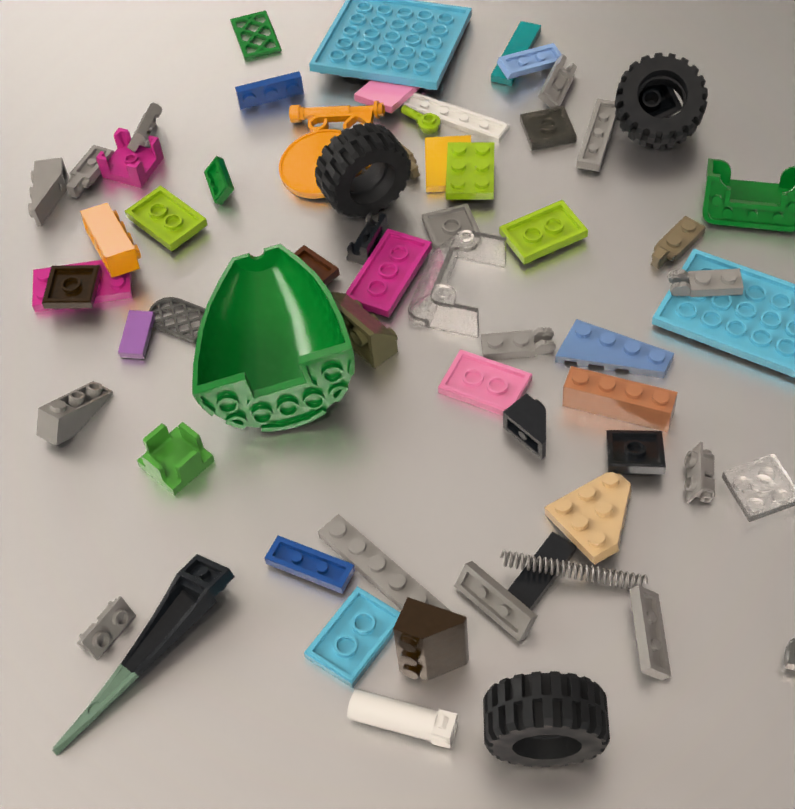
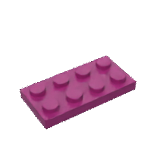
[346,229,432,318]
[32,260,133,312]

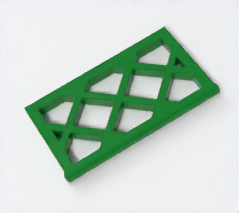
[230,11,282,61]

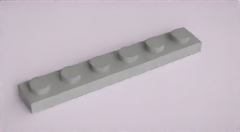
[318,514,452,612]

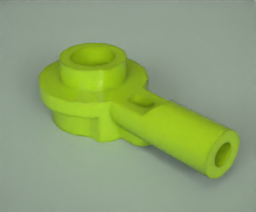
[401,105,441,134]

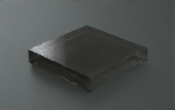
[520,106,577,151]

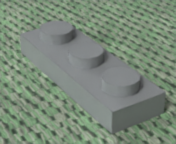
[454,561,538,641]
[630,585,671,680]

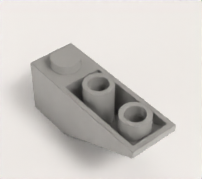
[28,158,68,226]
[36,381,113,446]

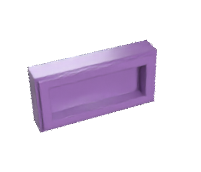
[118,310,155,359]

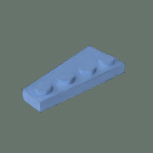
[555,319,674,379]

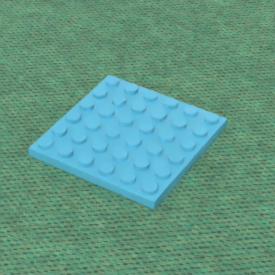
[309,0,472,90]

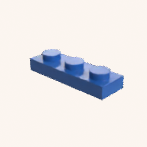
[235,71,304,110]
[264,535,355,594]

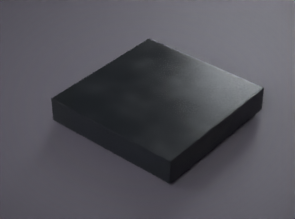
[606,430,666,475]

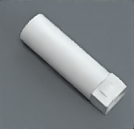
[347,688,458,749]

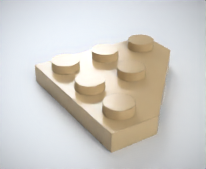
[544,472,632,565]

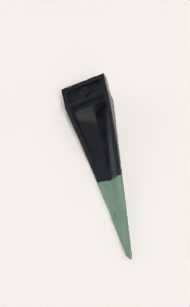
[52,554,235,755]

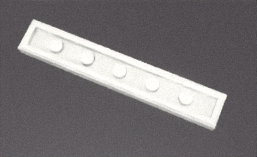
[398,93,510,144]

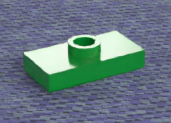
[204,156,234,205]

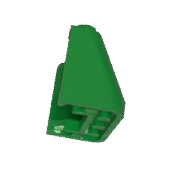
[703,158,795,232]

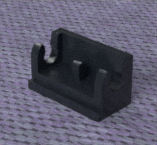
[346,212,388,265]

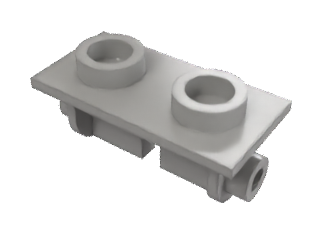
[684,442,715,503]
[77,596,136,660]

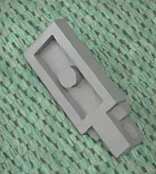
[66,145,114,198]

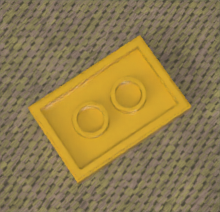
[425,135,471,192]

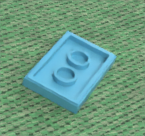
[304,586,400,688]

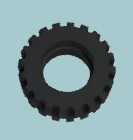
[615,53,708,149]
[315,123,411,218]
[483,671,610,767]

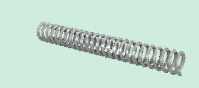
[500,549,648,589]

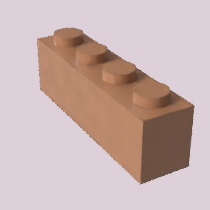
[562,366,678,432]

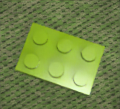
[446,142,494,200]
[125,185,208,252]
[499,200,588,264]

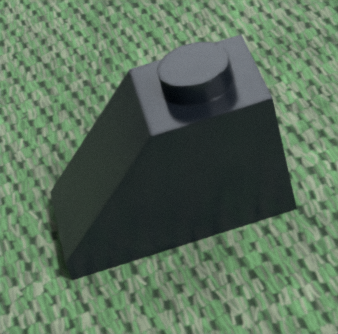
[503,393,546,460]

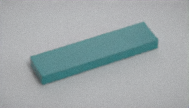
[491,21,541,86]

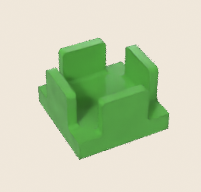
[137,422,215,496]

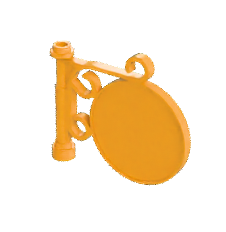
[279,100,385,199]

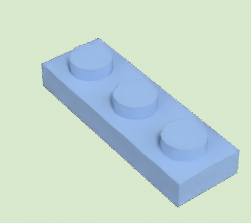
[497,43,562,80]

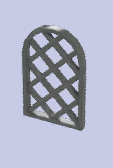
[149,297,206,344]

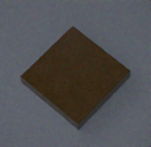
[42,265,102,309]

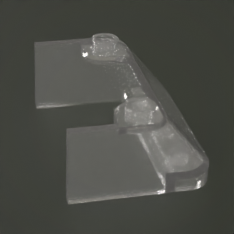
[408,230,506,339]

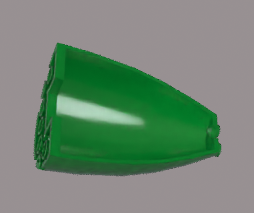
[192,244,355,432]

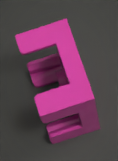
[96,128,164,188]

